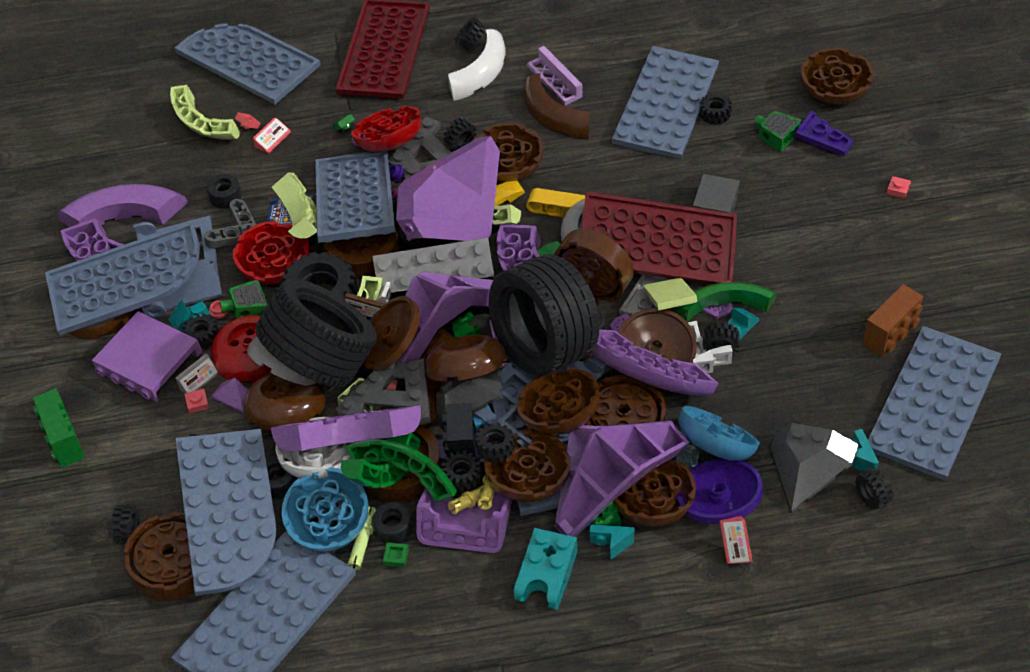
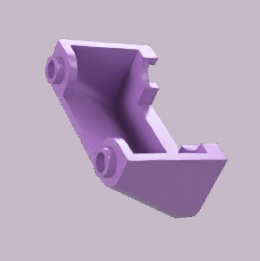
[417,487,512,553]

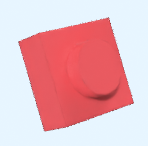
[235,112,261,129]
[887,176,911,199]
[184,388,209,414]

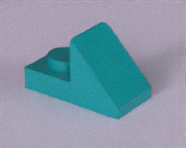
[168,300,211,332]
[728,308,759,340]
[851,429,879,472]
[590,524,634,559]

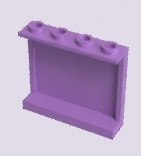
[92,311,202,402]

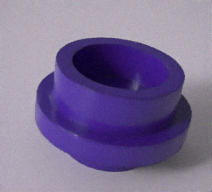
[389,164,404,182]

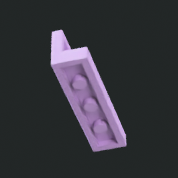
[527,46,583,106]

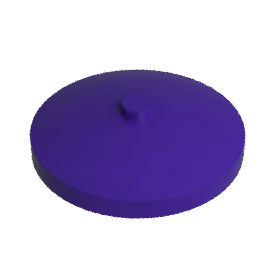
[676,459,763,524]

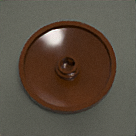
[362,296,420,371]
[618,308,697,387]

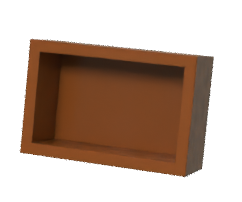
[863,284,923,357]

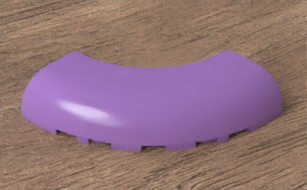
[57,184,188,227]
[61,218,124,261]
[497,224,541,271]
[591,329,718,397]
[271,405,421,452]

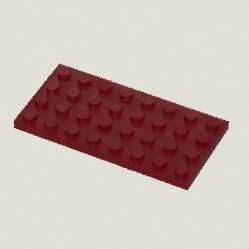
[336,0,430,99]
[581,191,737,285]

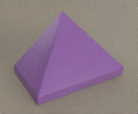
[211,378,248,414]

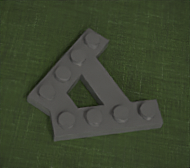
[388,117,451,180]
[335,358,431,425]

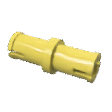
[448,485,483,514]

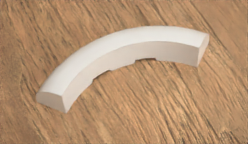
[448,29,505,101]

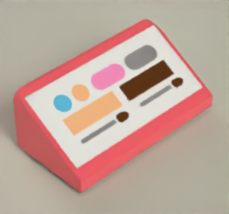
[253,118,291,154]
[719,516,752,564]

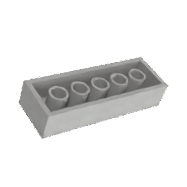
[373,237,494,293]

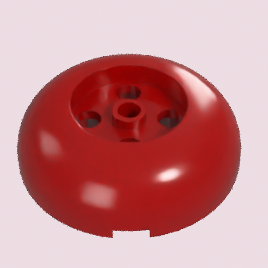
[351,106,422,152]
[233,221,309,285]
[211,315,272,384]

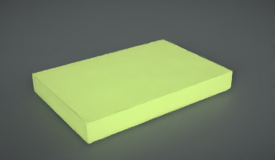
[643,278,697,310]

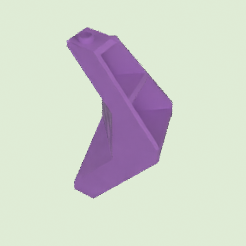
[396,136,500,241]
[398,272,493,380]
[555,421,689,537]

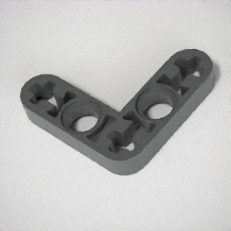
[204,199,256,248]

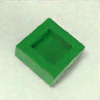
[332,114,355,131]
[383,542,409,568]

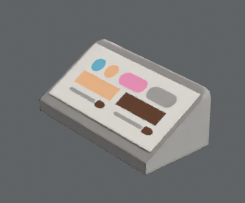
[176,354,218,394]

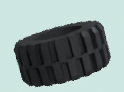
[281,252,358,299]

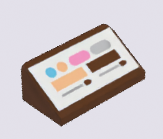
[344,293,384,318]

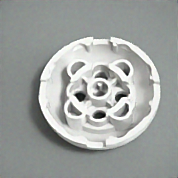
[276,417,358,479]

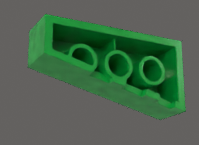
[33,388,85,468]

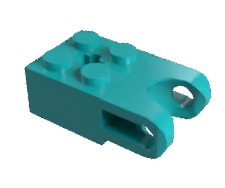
[514,528,578,610]

